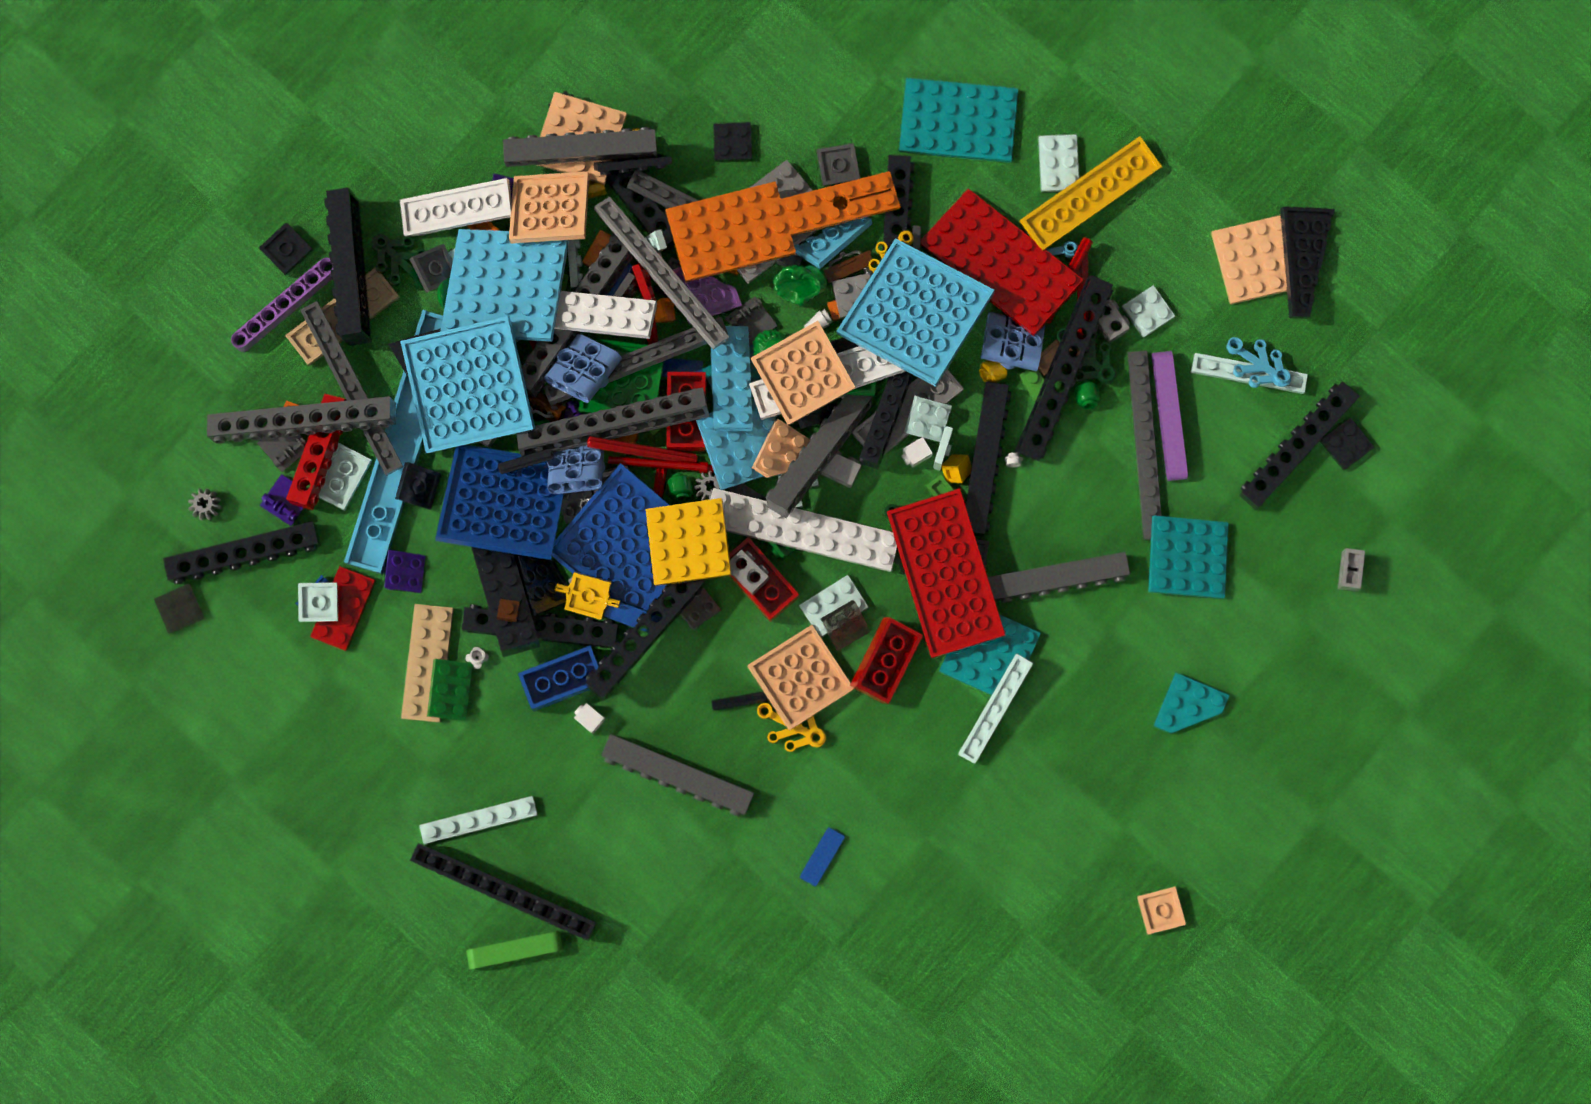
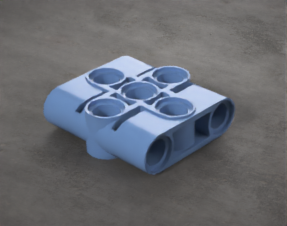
[981,312,1045,371]
[544,334,622,403]
[547,445,605,494]

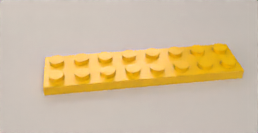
[1020,136,1162,250]

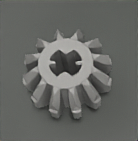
[694,471,720,501]
[188,488,221,521]

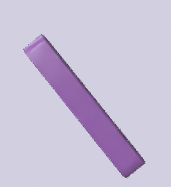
[231,257,333,352]
[1152,351,1188,481]

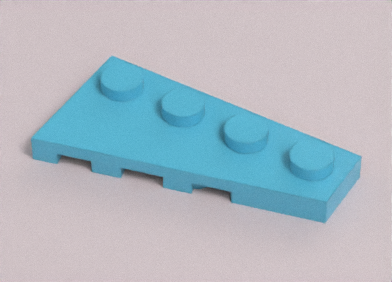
[794,217,872,269]

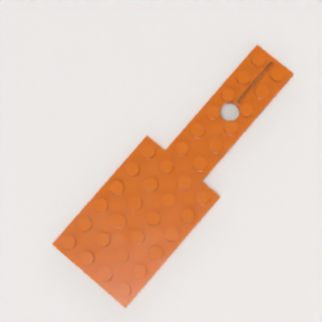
[665,171,900,282]

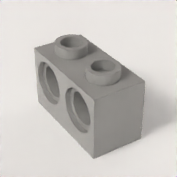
[1089,299,1130,344]
[1338,548,1365,592]
[730,550,769,595]

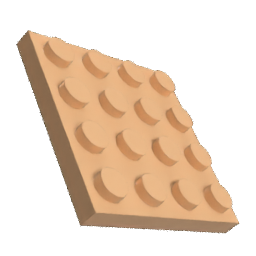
[538,92,627,185]
[509,171,589,244]
[1211,215,1287,305]
[751,321,856,426]
[747,625,854,731]

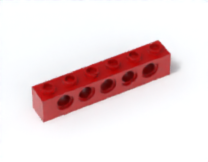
[286,393,347,510]

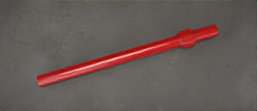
[608,456,714,474]

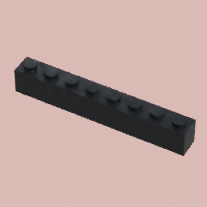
[966,382,1011,537]

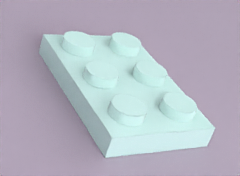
[1038,135,1079,193]
[319,443,372,511]
[799,575,868,637]

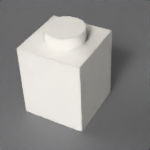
[901,437,932,468]
[574,703,605,734]

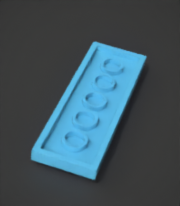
[711,326,753,431]

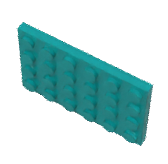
[899,78,1018,163]

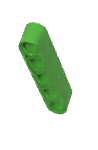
[466,931,564,970]

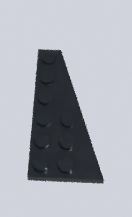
[1280,206,1335,319]
[514,554,568,617]

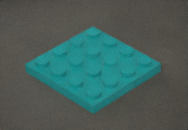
[1148,515,1228,599]
[939,614,1041,696]

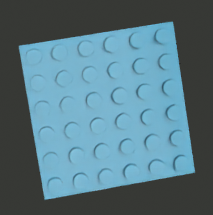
[440,229,569,341]
[836,238,995,387]
[400,316,535,453]

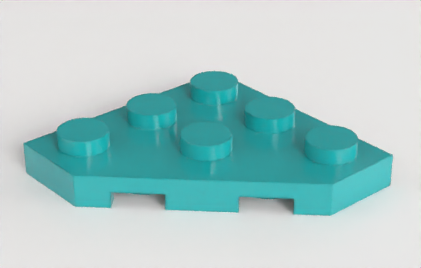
[1153,673,1229,734]

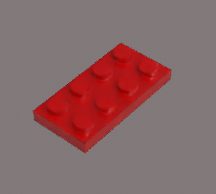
[310,566,376,652]

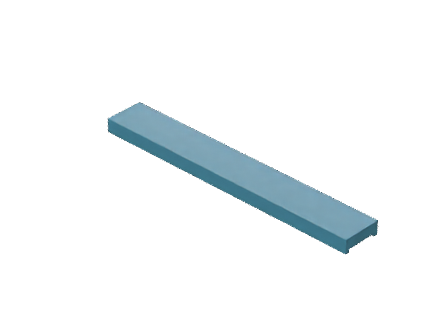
[344,310,443,574]

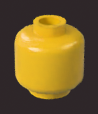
[979,360,1008,383]

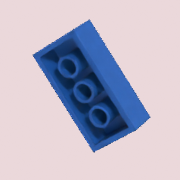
[518,646,604,712]

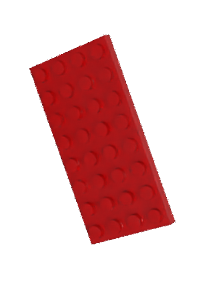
[920,188,1084,336]
[887,488,1006,658]

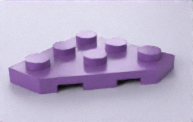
[673,267,742,325]

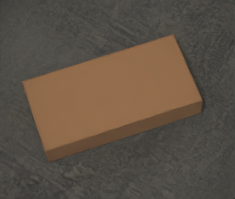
[1038,339,1072,376]

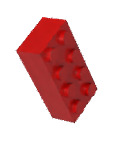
[666,372,706,451]
[729,537,799,622]
[850,617,923,704]

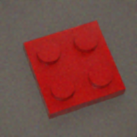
[632,264,656,301]

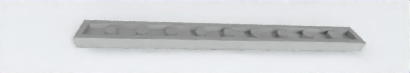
[594,197,729,350]

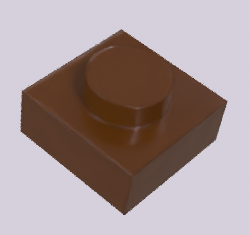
[497,599,520,622]

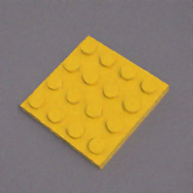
[646,498,732,586]

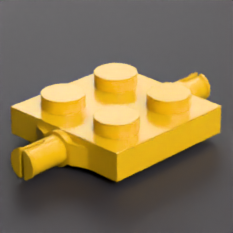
[555,572,621,620]

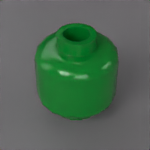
[1074,380,1101,410]
[667,473,693,503]

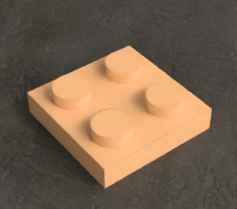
[1137,887,1186,935]

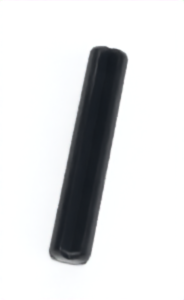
[498,448,554,474]
[711,691,768,711]

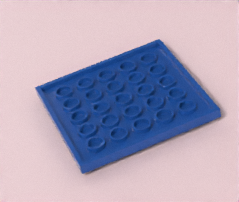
[436,445,564,560]
[552,463,670,611]

